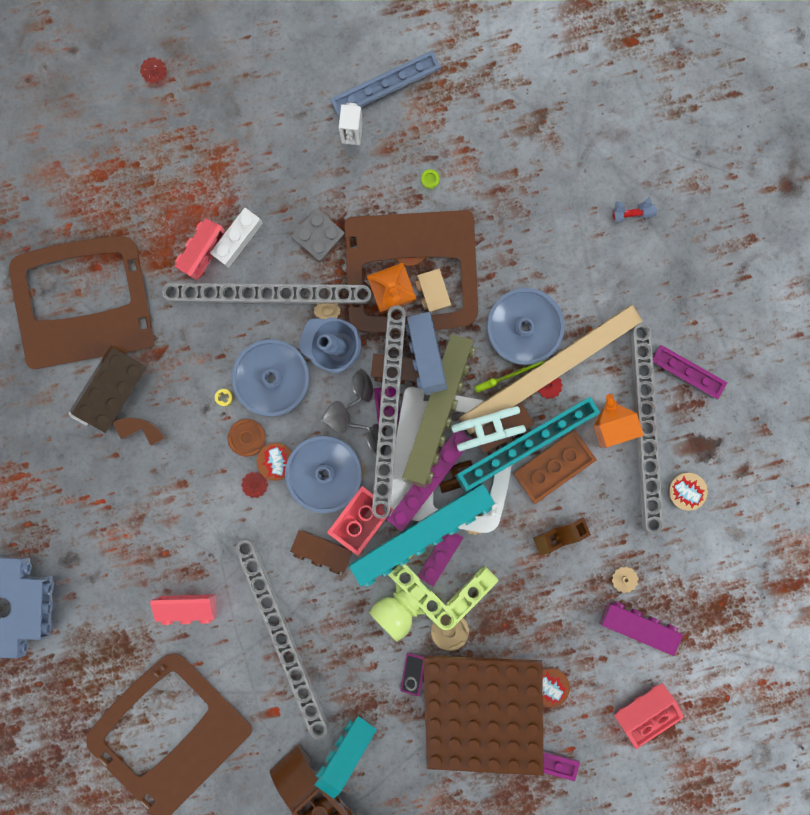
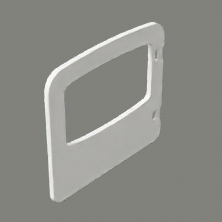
[384,387,515,533]

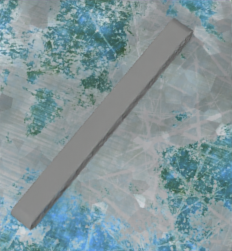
[162,283,372,304]
[372,305,406,518]
[630,324,663,534]
[236,539,328,739]

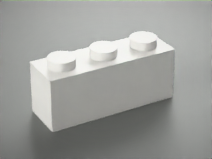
[339,103,363,145]
[210,208,263,268]

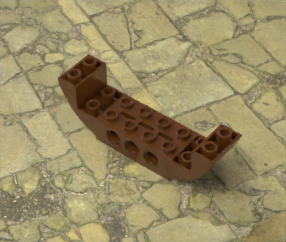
[270,744,354,815]

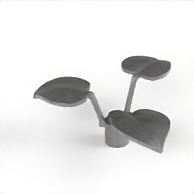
[321,368,386,455]

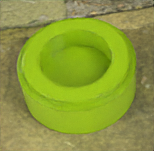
[421,169,440,189]

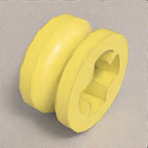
[215,389,233,406]

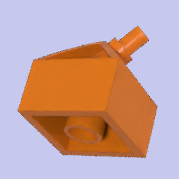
[367,263,416,314]
[593,394,644,448]

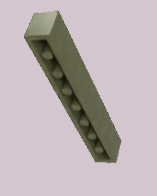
[402,334,476,489]

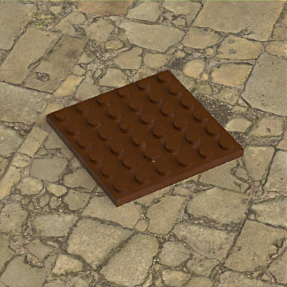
[424,656,544,776]

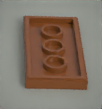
[512,429,597,504]

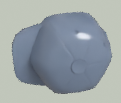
[299,317,361,373]

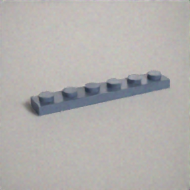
[330,50,441,118]

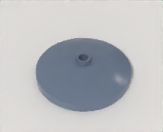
[487,288,565,365]
[232,339,310,417]
[285,435,363,513]

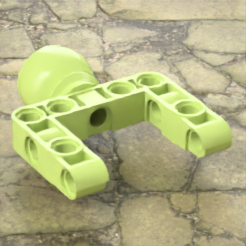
[368,555,499,642]

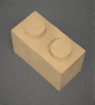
[415,268,451,314]

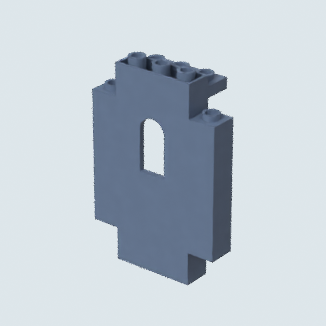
[0,556,54,659]

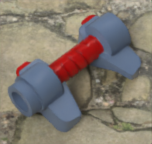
[612,197,657,222]

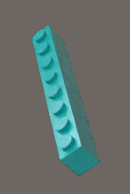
[455,397,600,492]
[348,484,495,587]

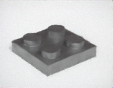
[291,208,345,262]

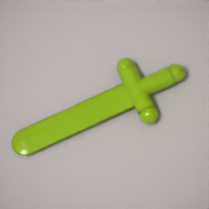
[474,361,545,393]

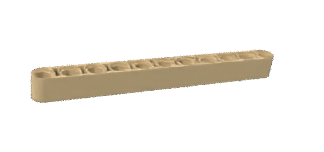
[459,304,643,434]

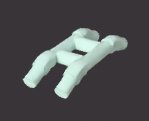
[451,406,526,451]

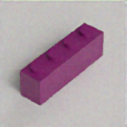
[599,601,683,656]

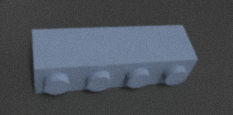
[405,312,448,395]

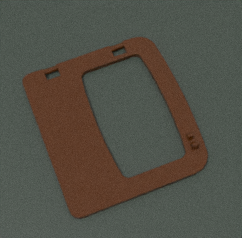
[344,210,478,333]
[9,236,155,369]
[86,653,252,815]

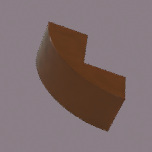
[112,418,168,446]
[533,517,591,556]

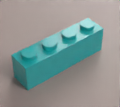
[314,716,377,799]

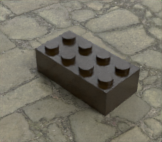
[70,345,147,433]

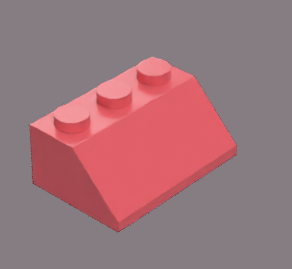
[175,218,226,282]
[327,486,393,556]
[150,594,217,625]
[614,683,684,749]

